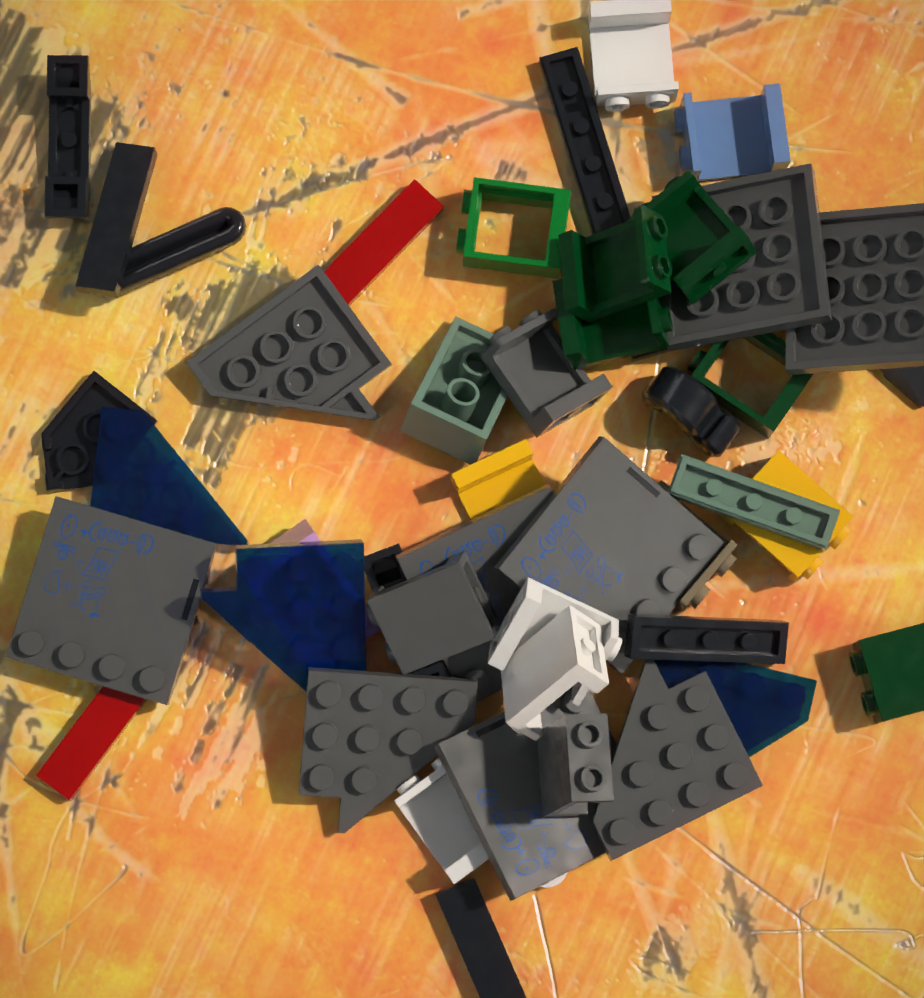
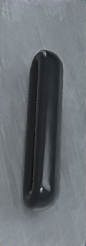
[100,207,247,298]

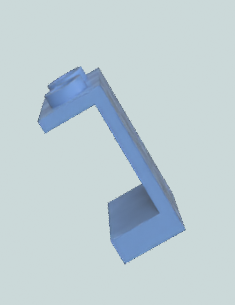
[674,83,791,182]

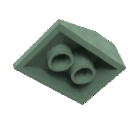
[400,316,508,465]

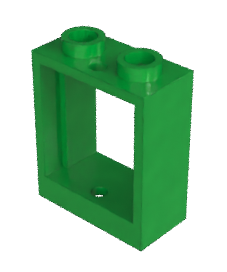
[456,177,571,279]

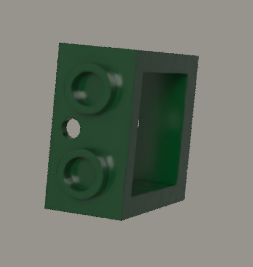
[687,332,813,439]

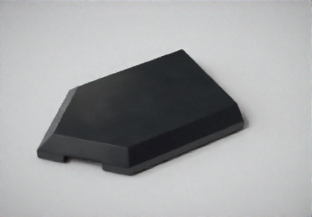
[41,371,158,492]

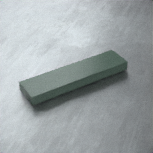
[668,454,840,551]

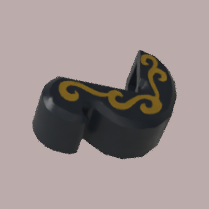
[642,366,741,457]

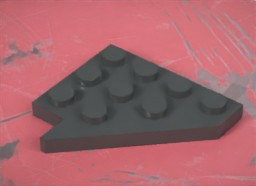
[186,265,392,421]
[591,659,763,861]
[299,667,478,833]

